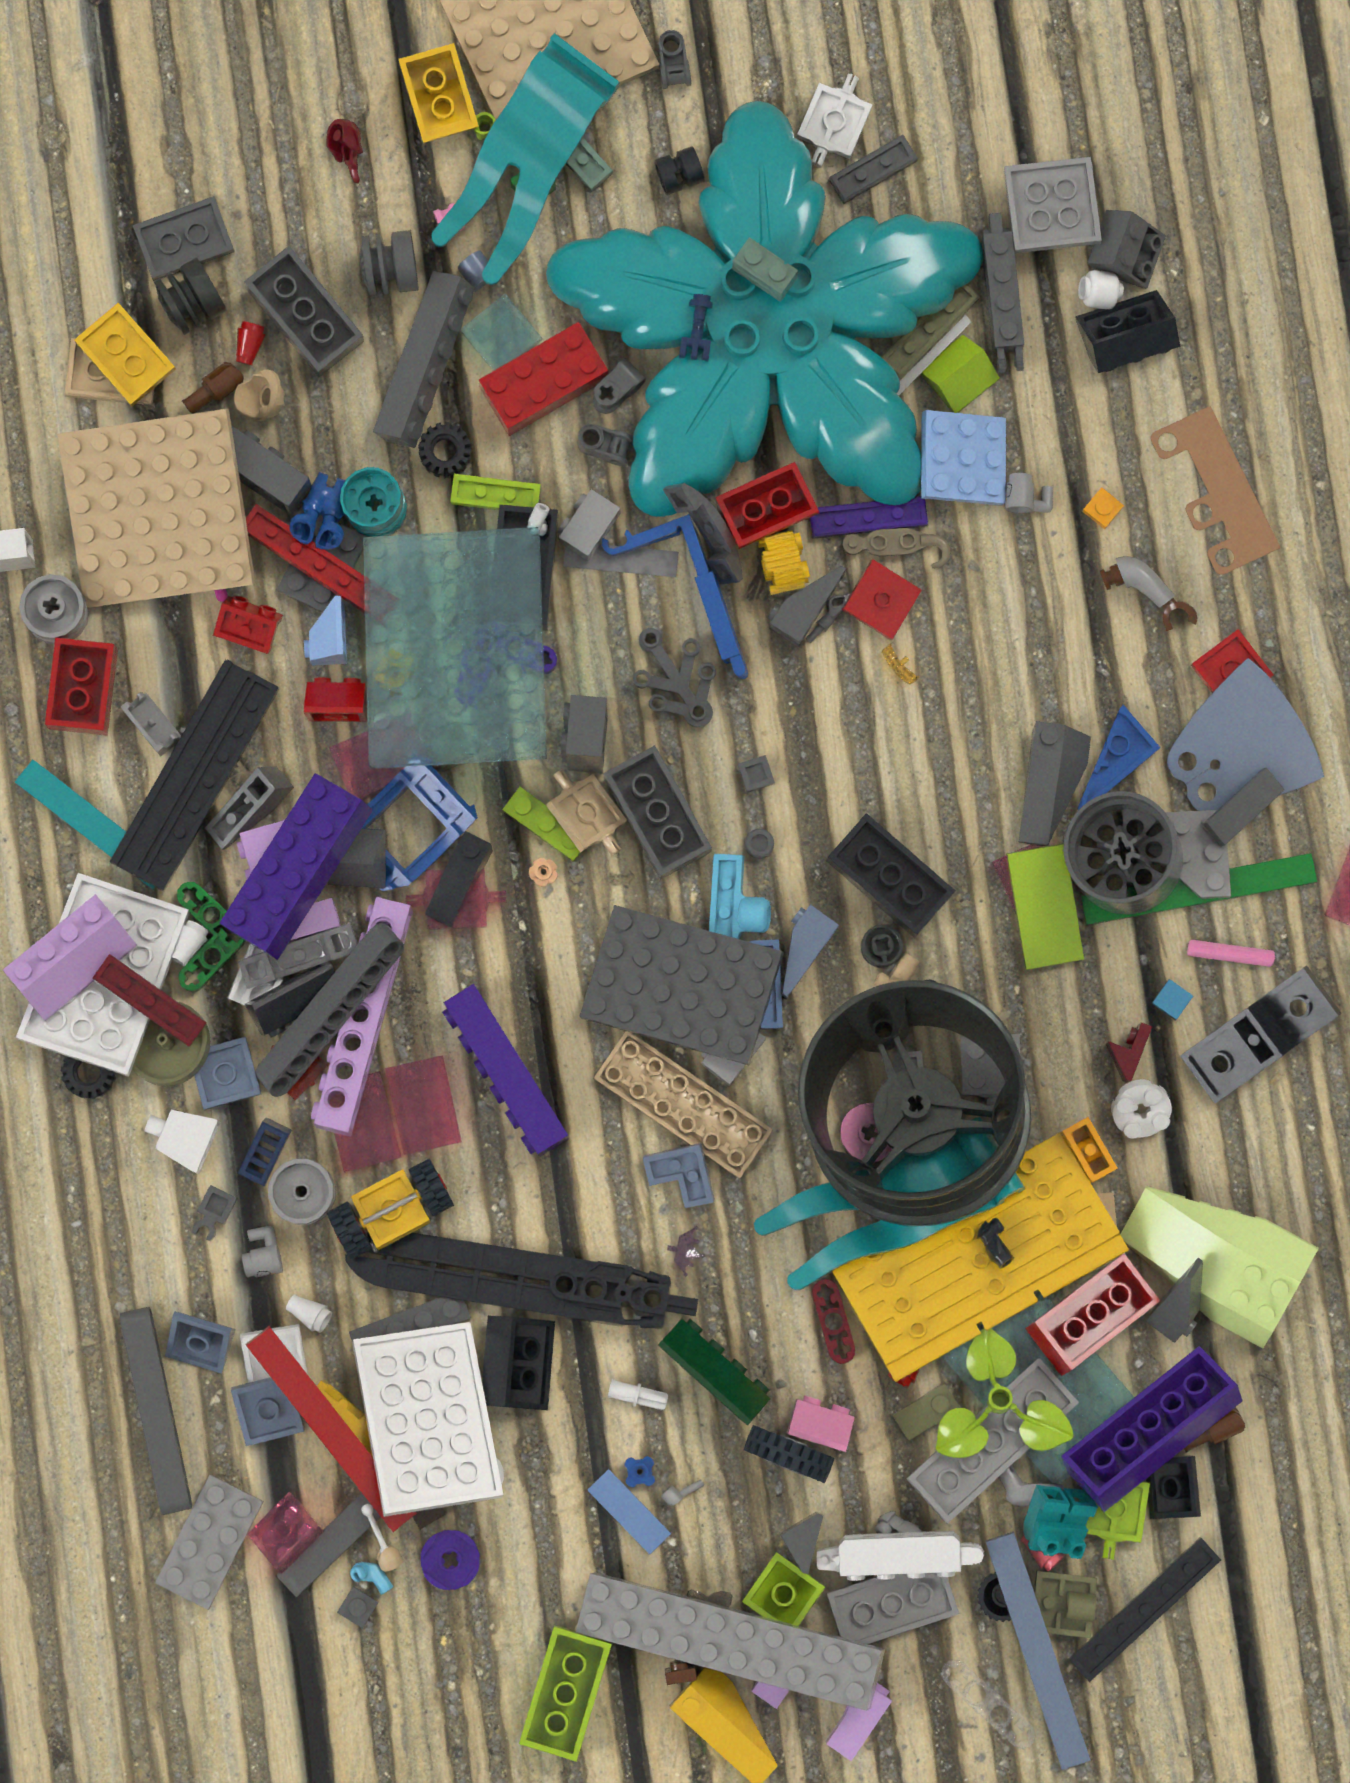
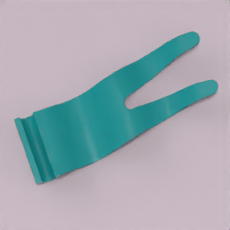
[432,33,620,285]
[754,1117,1025,1290]

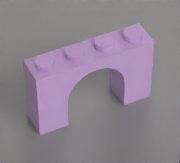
[237,820,341,943]
[751,1681,892,1761]

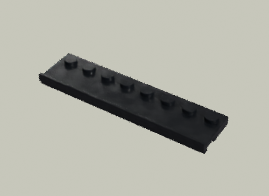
[110,659,279,892]

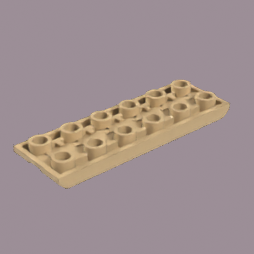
[593,1031,773,1179]

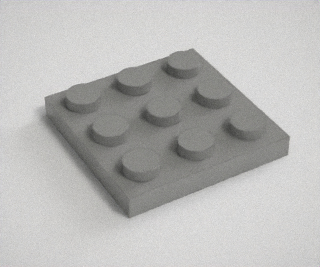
[1004,157,1102,253]

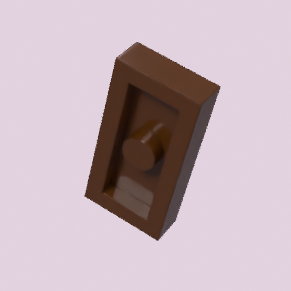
[665,1660,697,1685]

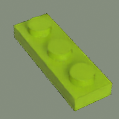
[450,474,541,510]
[502,786,580,862]

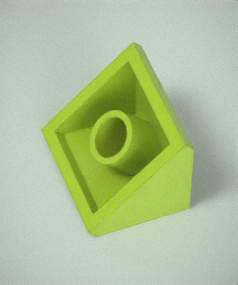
[921,335,1000,413]
[742,1552,826,1626]

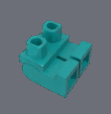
[1023,1485,1098,1559]

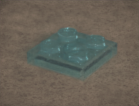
[460,294,542,371]

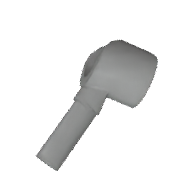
[661,1480,704,1506]

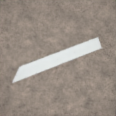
[897,315,971,396]

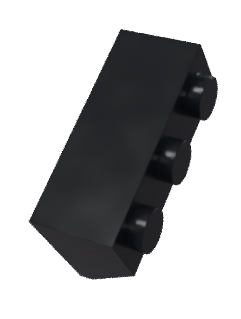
[1075,290,1181,373]
[245,962,335,1038]
[482,1315,555,1410]

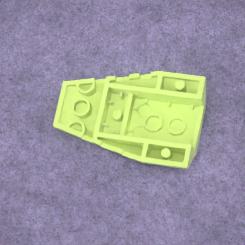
[1120,1186,1319,1349]

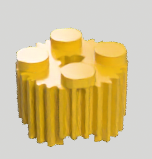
[758,530,810,595]

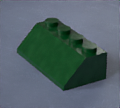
[658,1318,771,1426]

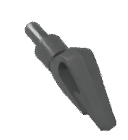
[806,594,850,643]

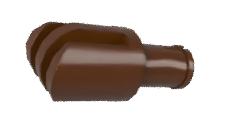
[182,362,244,414]
[1184,1407,1245,1453]

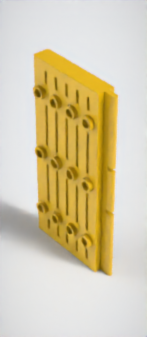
[831,1132,1129,1382]

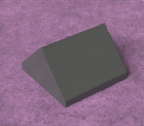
[327,828,386,889]
[779,1512,824,1574]

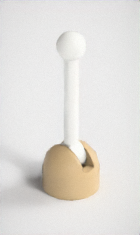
[362,1504,403,1571]

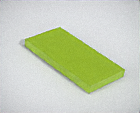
[1006,843,1084,970]

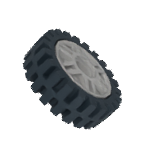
[743,1425,835,1483]

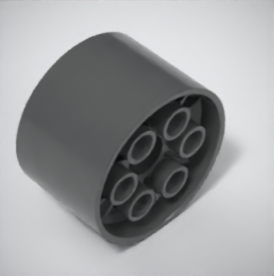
[1063,791,1183,914]

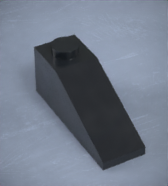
[425,831,493,928]

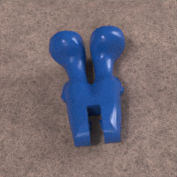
[289,472,346,549]

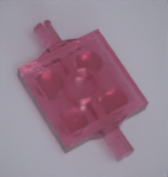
[406,868,507,930]

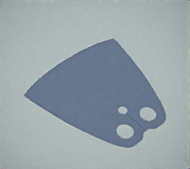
[1167,658,1324,811]

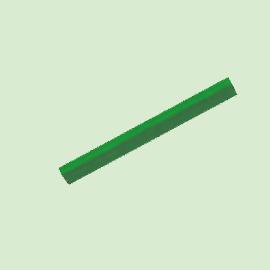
[1080,853,1317,926]

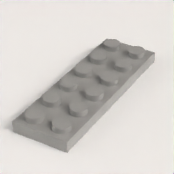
[906,1358,1079,1524]

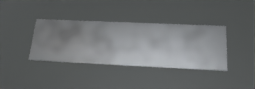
[563,544,679,577]

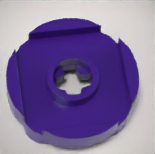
[421,1530,480,1590]

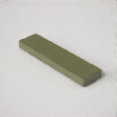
[881,284,980,380]

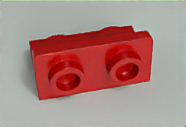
[213,595,283,654]

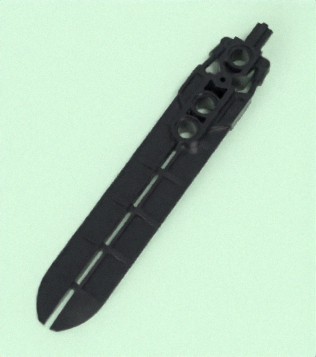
[345,1232,699,1329]

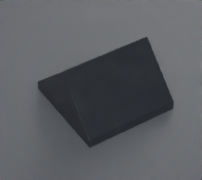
[1146,1455,1201,1519]

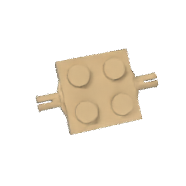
[546,769,627,856]

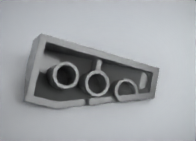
[1019,721,1091,846]

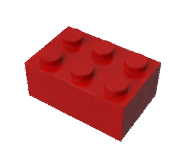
[45,638,118,736]

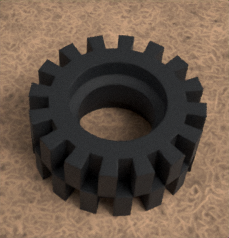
[418,422,472,478]
[61,1057,116,1099]

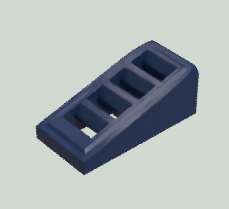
[238,1118,292,1186]

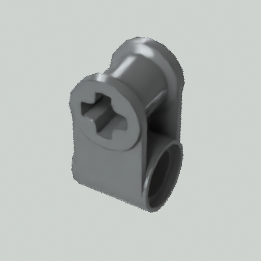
[658,30,692,89]
[593,358,646,414]
[577,424,633,466]

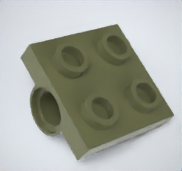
[1034,1570,1097,1638]

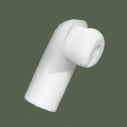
[527,503,549,536]

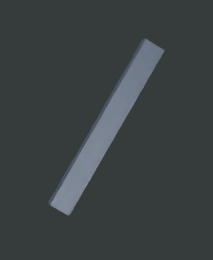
[985,1531,1091,1770]

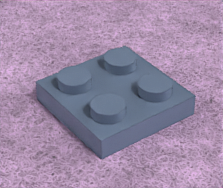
[195,1037,262,1110]
[231,1377,304,1446]

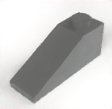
[768,566,846,647]
[205,766,294,850]
[1146,1258,1203,1343]

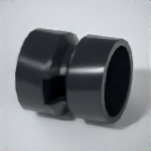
[654,146,705,195]

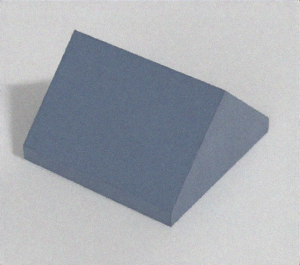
[165,1311,236,1374]

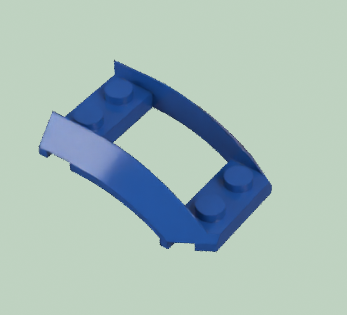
[362,754,478,891]

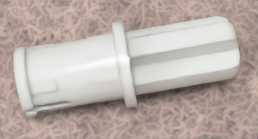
[608,1379,668,1410]

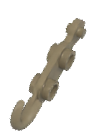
[842,528,951,569]

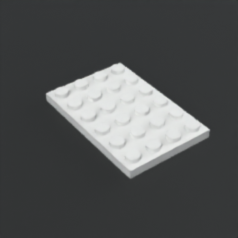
[16,873,189,1077]
[352,1322,503,1517]

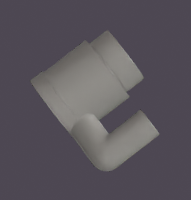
[1005,473,1053,513]
[242,1226,283,1278]

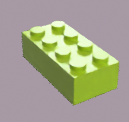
[519,1625,612,1762]

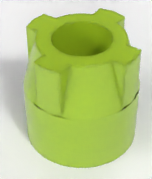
[474,112,496,140]

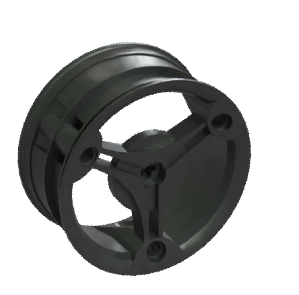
[798,980,1031,1226]

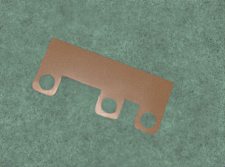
[1151,406,1281,575]

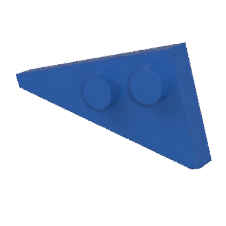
[1077,705,1161,810]

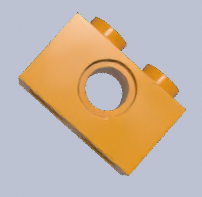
[1060,1117,1118,1183]

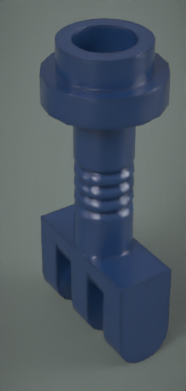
[679,294,713,362]

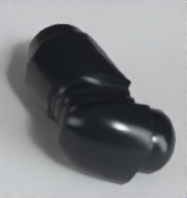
[977,1218,1014,1269]

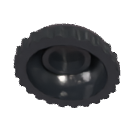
[977,1572,1012,1622]

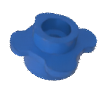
[624,1456,655,1487]

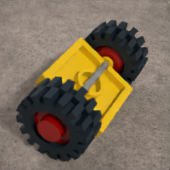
[326,1158,454,1260]

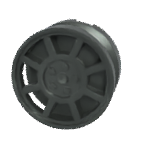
[861,924,903,968]

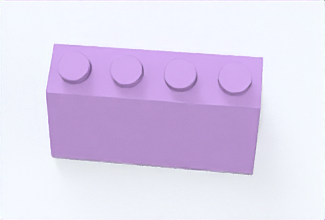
[3,894,137,1021]

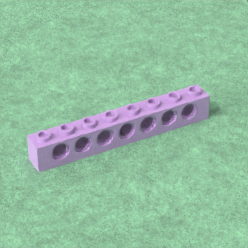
[311,897,413,1137]

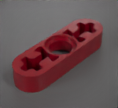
[812,1279,855,1364]

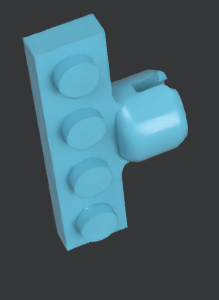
[709,854,771,939]

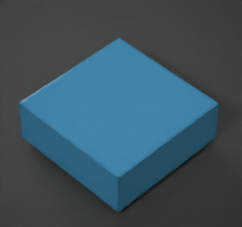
[1151,979,1193,1021]

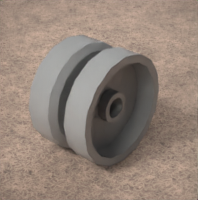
[19,574,89,644]
[268,1159,336,1225]

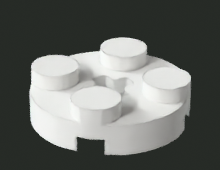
[1111,1079,1172,1139]

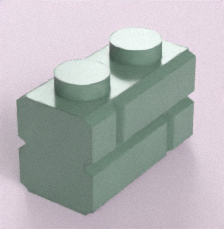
[732,237,798,302]

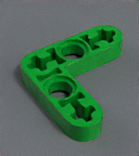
[177,882,246,992]

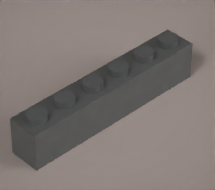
[373,271,475,448]

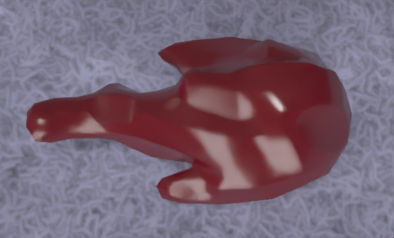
[326,119,363,184]

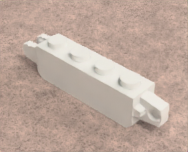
[817,1531,984,1581]

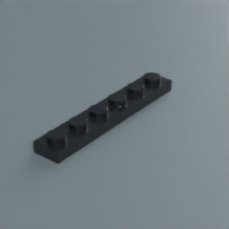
[1069,1537,1221,1682]

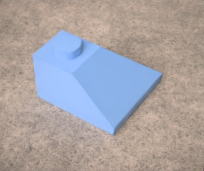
[304,596,347,666]

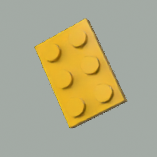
[74,303,176,407]

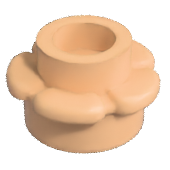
[529,858,558,887]

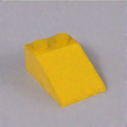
[399,43,479,143]

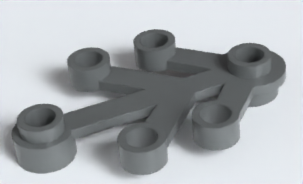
[633,628,716,727]

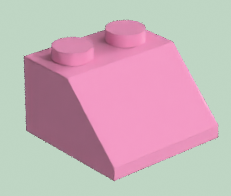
[786,1395,855,1452]

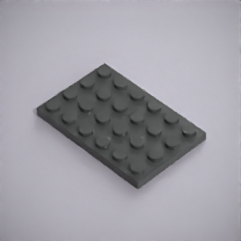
[580,905,784,1066]

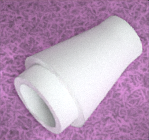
[171,920,208,966]
[286,1294,332,1333]

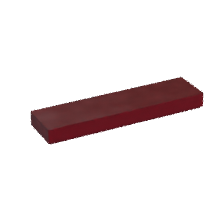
[93,954,207,1047]

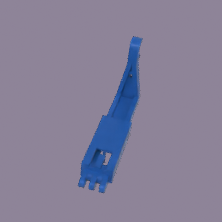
[602,514,749,679]

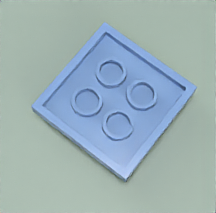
[921,410,1006,506]

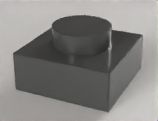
[738,755,775,793]
[337,1586,379,1628]

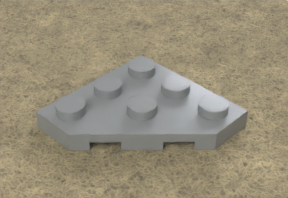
[1136,810,1231,899]

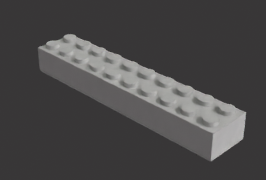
[575,1572,885,1711]

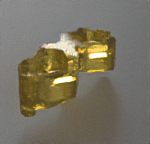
[882,643,920,685]

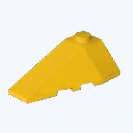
[669,1667,778,1783]

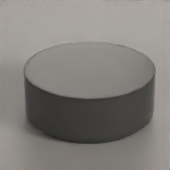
[745,829,774,859]

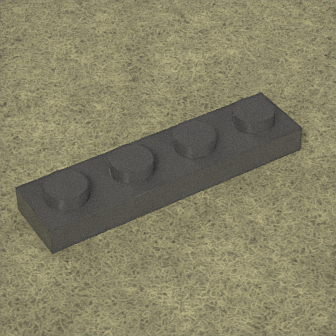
[349,1297,471,1342]

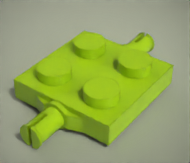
[1086,1482,1150,1560]

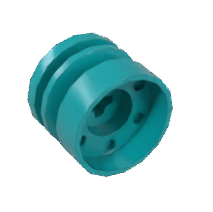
[340,467,407,538]

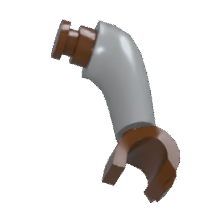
[1100,556,1198,631]

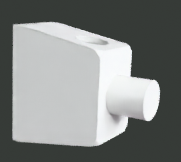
[145,1110,221,1174]

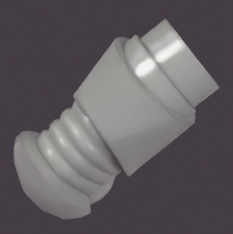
[875,1511,922,1534]

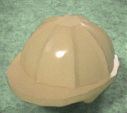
[234,370,285,422]

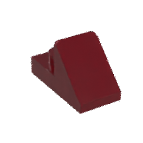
[1106,1022,1152,1083]

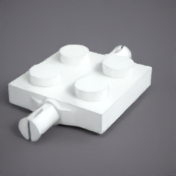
[797,74,872,168]

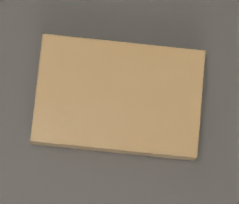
[64,338,154,405]

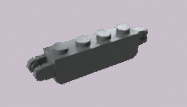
[981,212,1024,373]

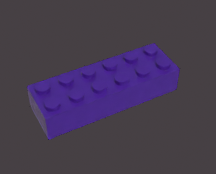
[220,773,373,960]
[442,984,569,1157]
[1061,1346,1243,1512]

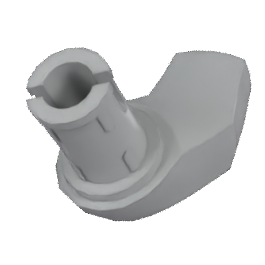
[998,1465,1064,1506]

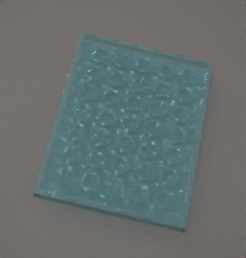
[363,527,547,769]

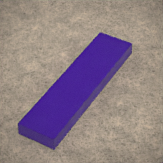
[810,496,928,539]

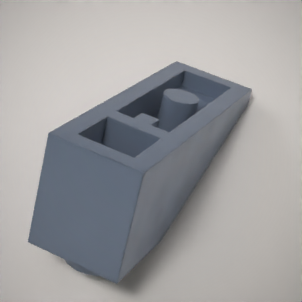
[782,904,839,999]

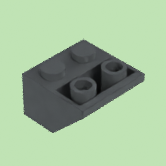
[1088,210,1166,289]

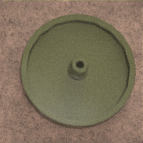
[132,1001,211,1087]

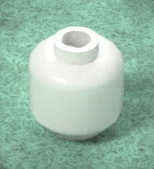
[1078,270,1124,309]

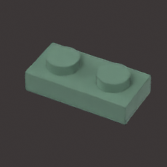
[566,137,613,192]

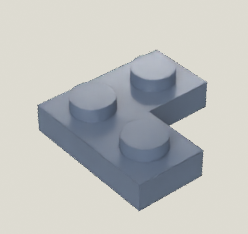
[643,1143,715,1208]

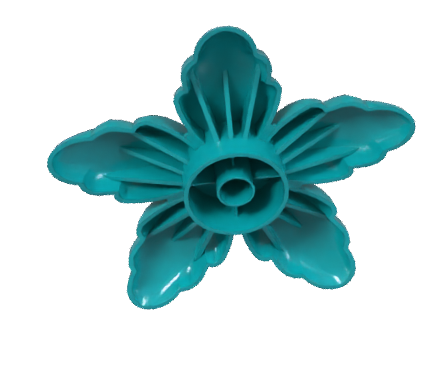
[546,101,983,517]

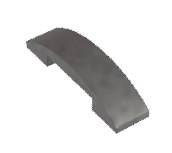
[663,483,743,585]
[238,923,358,989]

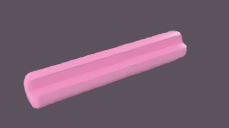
[1187,940,1275,967]

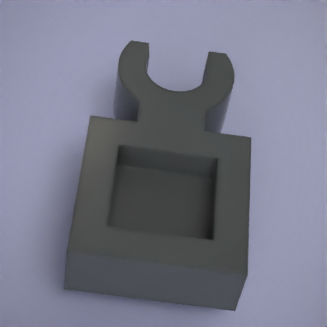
[192,1185,238,1241]

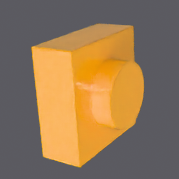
[1082,487,1124,529]

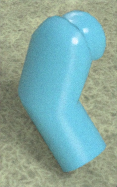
[350,1562,394,1595]

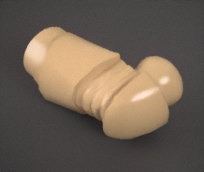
[874,953,920,986]

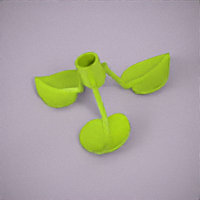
[936,1328,1074,1458]

